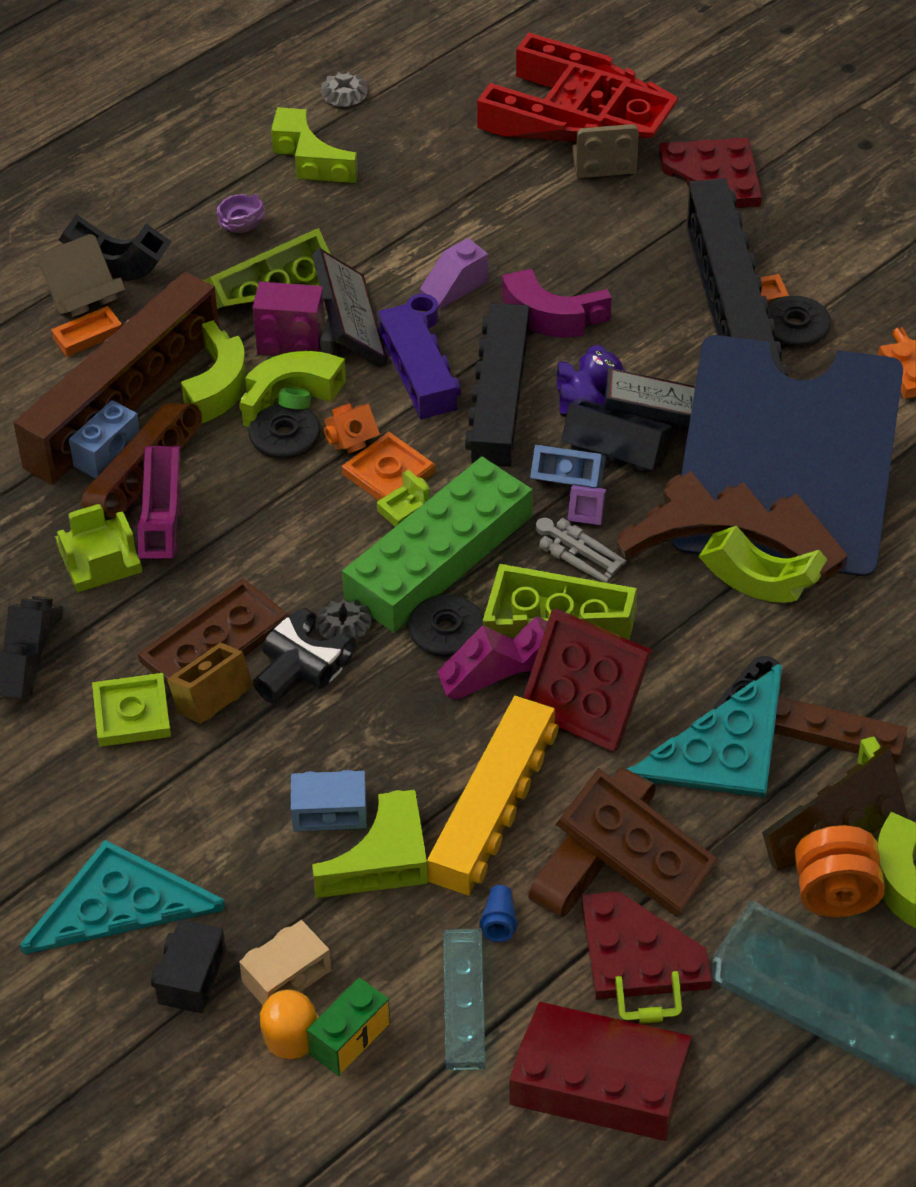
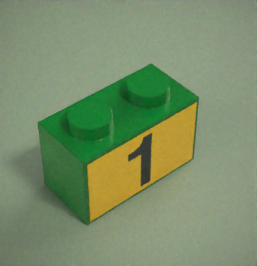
[307,977,391,1076]

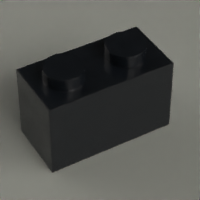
[151,919,226,1013]

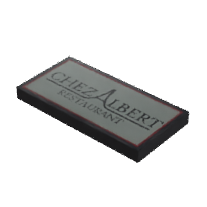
[312,248,388,367]
[604,368,695,427]

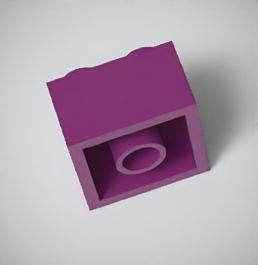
[253,282,325,356]

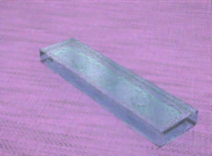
[443,929,485,1070]

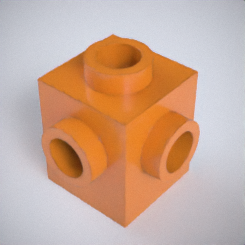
[324,403,380,453]

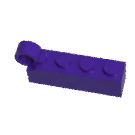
[378,294,461,420]

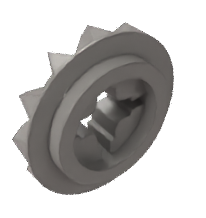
[321,71,368,107]

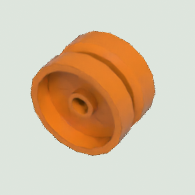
[795,825,885,918]

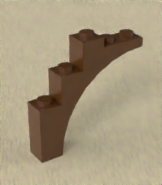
[616,471,848,586]

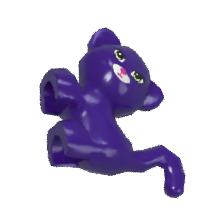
[556,345,626,415]

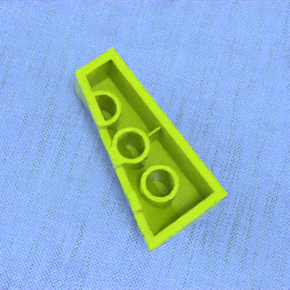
[203,228,330,309]

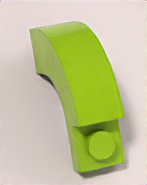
[181,320,247,424]
[239,351,346,427]
[699,526,828,603]
[878,812,916,928]

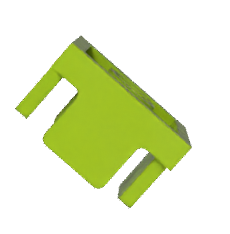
[55,504,142,593]

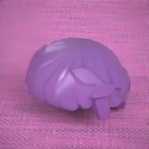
[216,194,266,234]

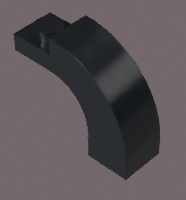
[58,214,172,280]

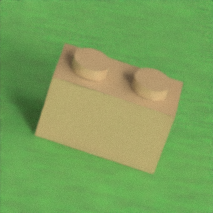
[239,920,332,1005]

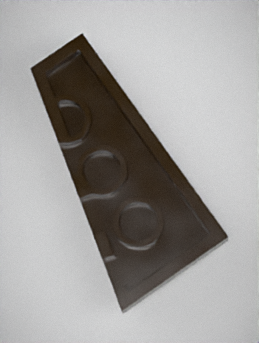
[762,746,908,870]

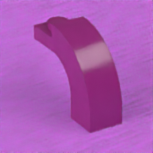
[502,269,612,338]

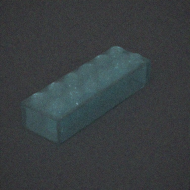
[711,900,916,1086]

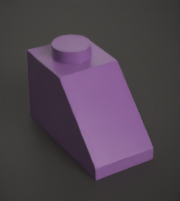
[420,238,488,309]

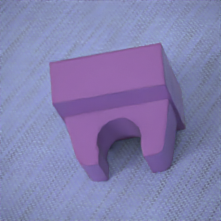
[567,485,606,525]

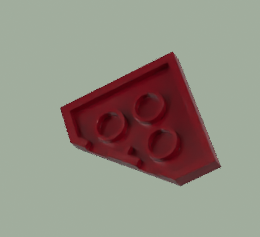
[659,138,762,208]
[581,891,712,1000]

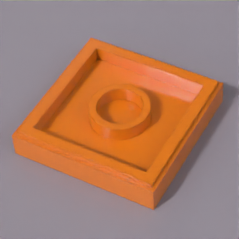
[341,431,436,501]

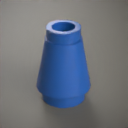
[479,885,518,942]

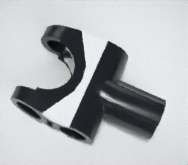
[253,608,356,703]

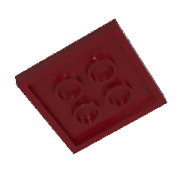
[523,609,653,752]

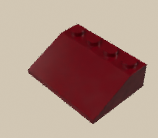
[509,1001,692,1141]

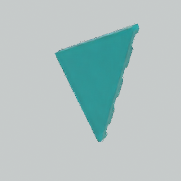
[627,664,782,798]
[20,840,225,954]

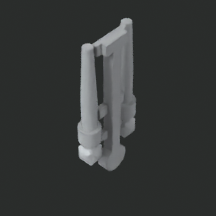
[536,518,626,583]

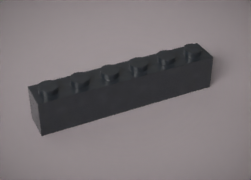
[465,303,529,467]

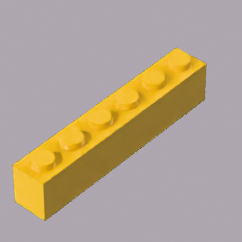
[427,695,559,896]

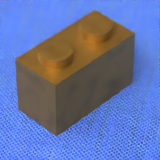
[167,642,254,724]

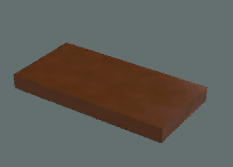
[138,578,290,686]
[555,768,718,917]

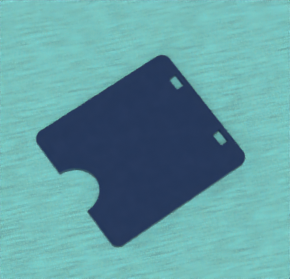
[672,335,903,576]

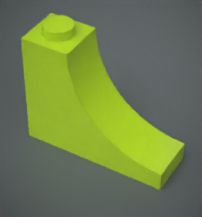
[312,790,428,898]

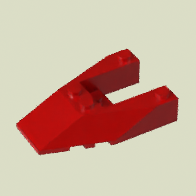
[477,33,678,142]

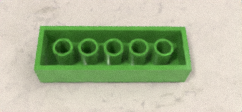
[342,457,533,633]

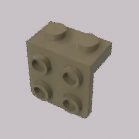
[572,124,639,178]
[37,234,125,317]

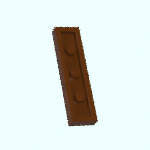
[774,696,908,764]

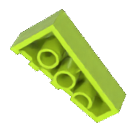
[483,564,637,640]

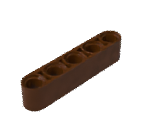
[81,403,202,518]
[528,767,656,917]

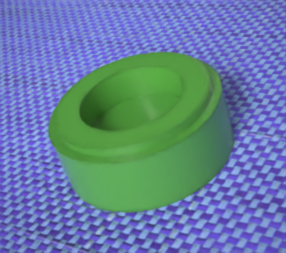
[278,387,312,409]

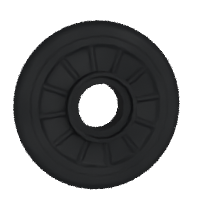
[767,295,831,346]
[248,404,321,458]
[408,595,484,656]

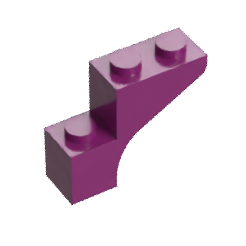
[137,446,182,558]
[437,616,548,699]

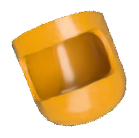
[260,989,319,1059]

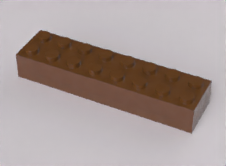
[13,271,220,485]

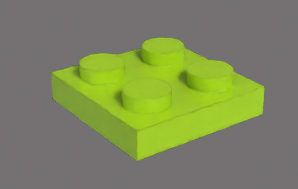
[92,673,171,747]

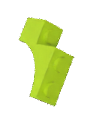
[271,107,358,183]

